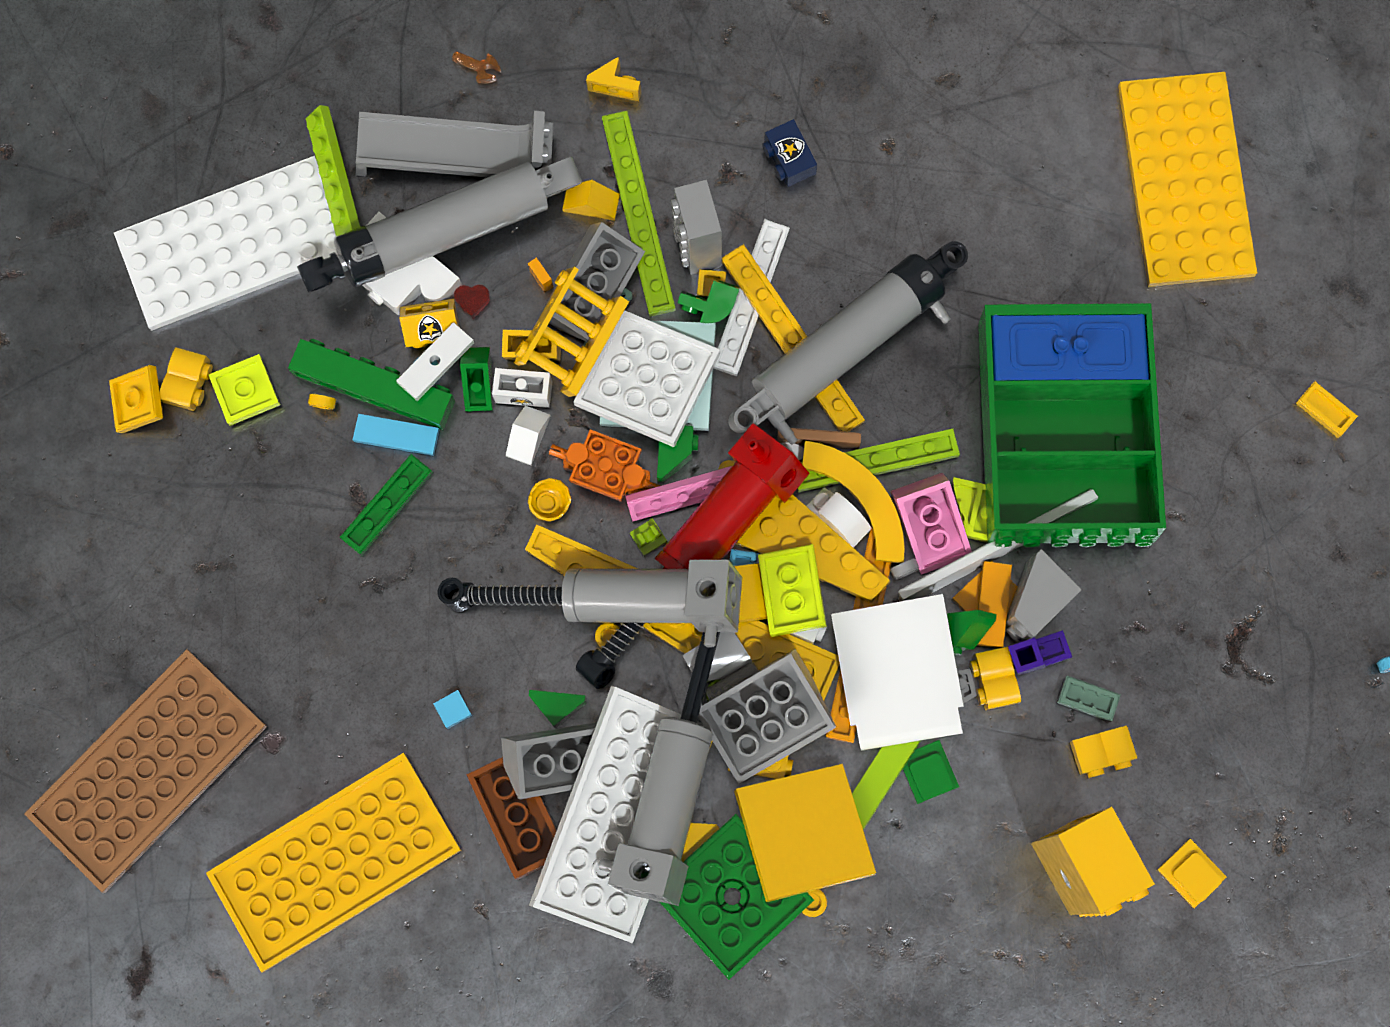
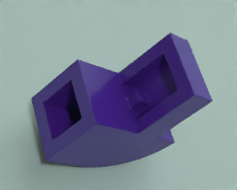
[1008,630,1072,675]

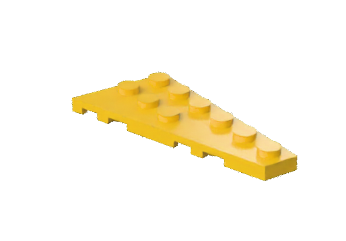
[736,494,890,603]

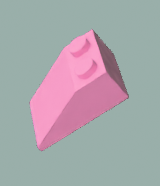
[890,473,972,575]

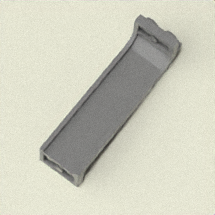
[356,111,553,177]

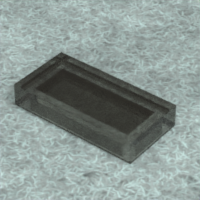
[705,661,760,701]

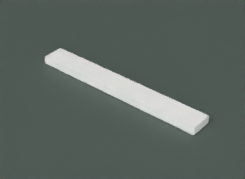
[898,489,1098,602]

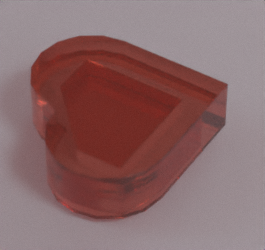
[454,285,490,318]

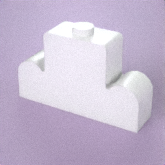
[362,212,462,315]

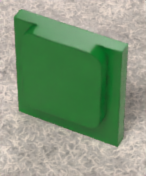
[903,740,959,804]

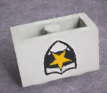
[492,368,553,408]

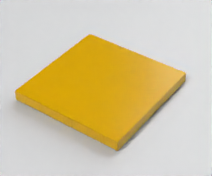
[734,764,876,902]

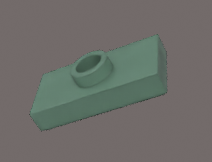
[1057,676,1121,722]

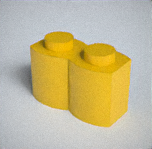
[160,347,213,411]
[969,647,1021,710]
[1070,726,1137,778]

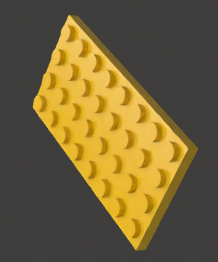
[1118,72,1257,287]
[206,753,462,973]

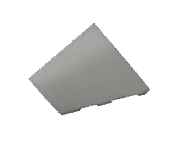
[682,632,758,682]

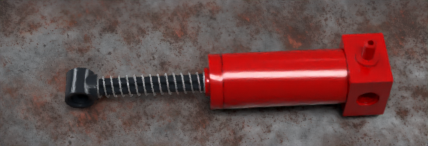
[576,423,810,689]

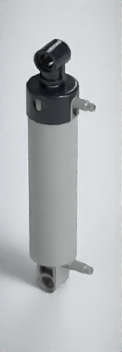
[297,157,583,293]
[728,241,968,445]

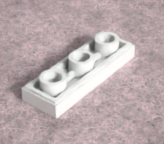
[396,322,474,401]

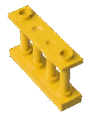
[514,266,629,397]

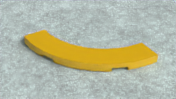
[802,441,904,564]

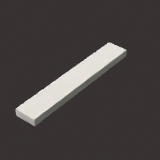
[713,219,790,376]

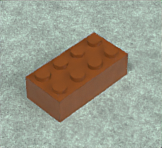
[466,757,557,880]

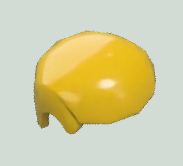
[527,478,571,522]

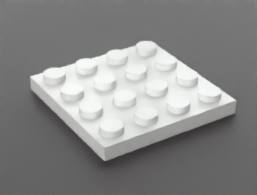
[574,310,720,447]

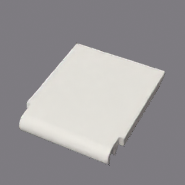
[831,594,964,751]

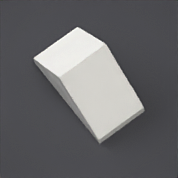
[506,406,551,466]

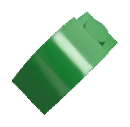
[677,279,740,323]

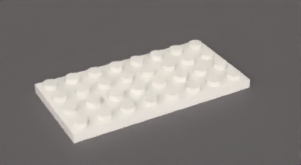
[114,156,338,331]
[529,686,704,943]

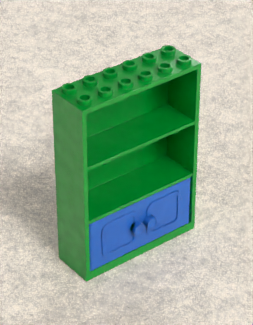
[978,303,1166,547]

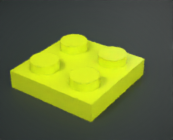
[209,354,280,426]

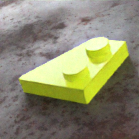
[952,477,987,542]

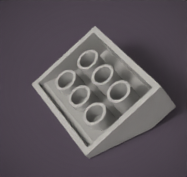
[698,649,836,784]

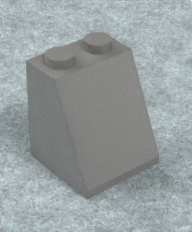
[1006,549,1082,642]

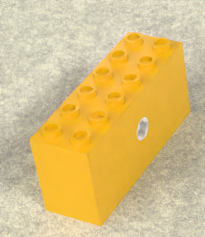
[1031,807,1155,917]

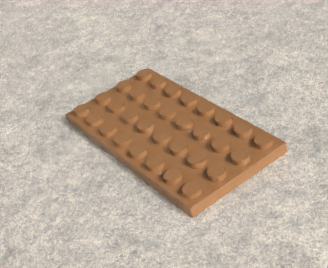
[24,649,268,893]

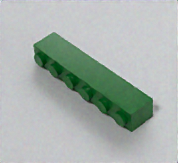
[288,339,455,431]

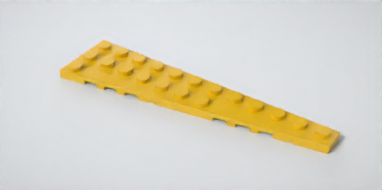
[525,524,840,700]

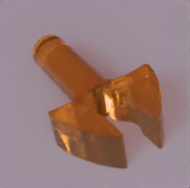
[452,51,501,83]

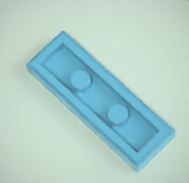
[353,414,440,456]

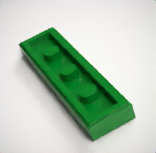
[340,454,433,556]

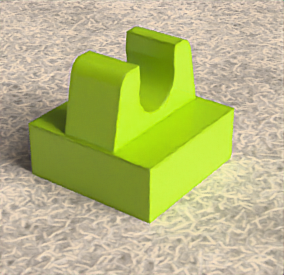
[629,518,668,558]

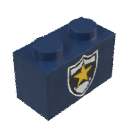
[762,119,817,187]

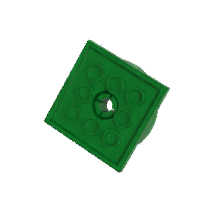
[660,814,814,980]

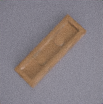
[777,428,861,450]

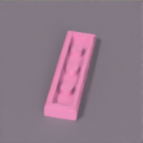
[625,466,732,522]

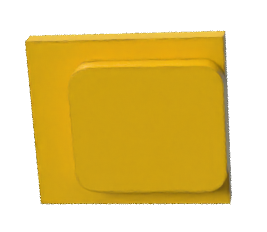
[1157,838,1227,908]

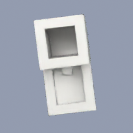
[806,488,872,548]

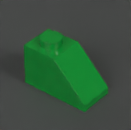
[460,347,493,411]
[657,425,699,484]
[947,610,997,656]

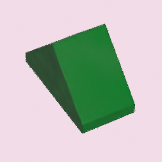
[529,690,587,729]

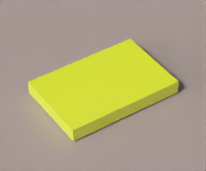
[758,544,827,637]

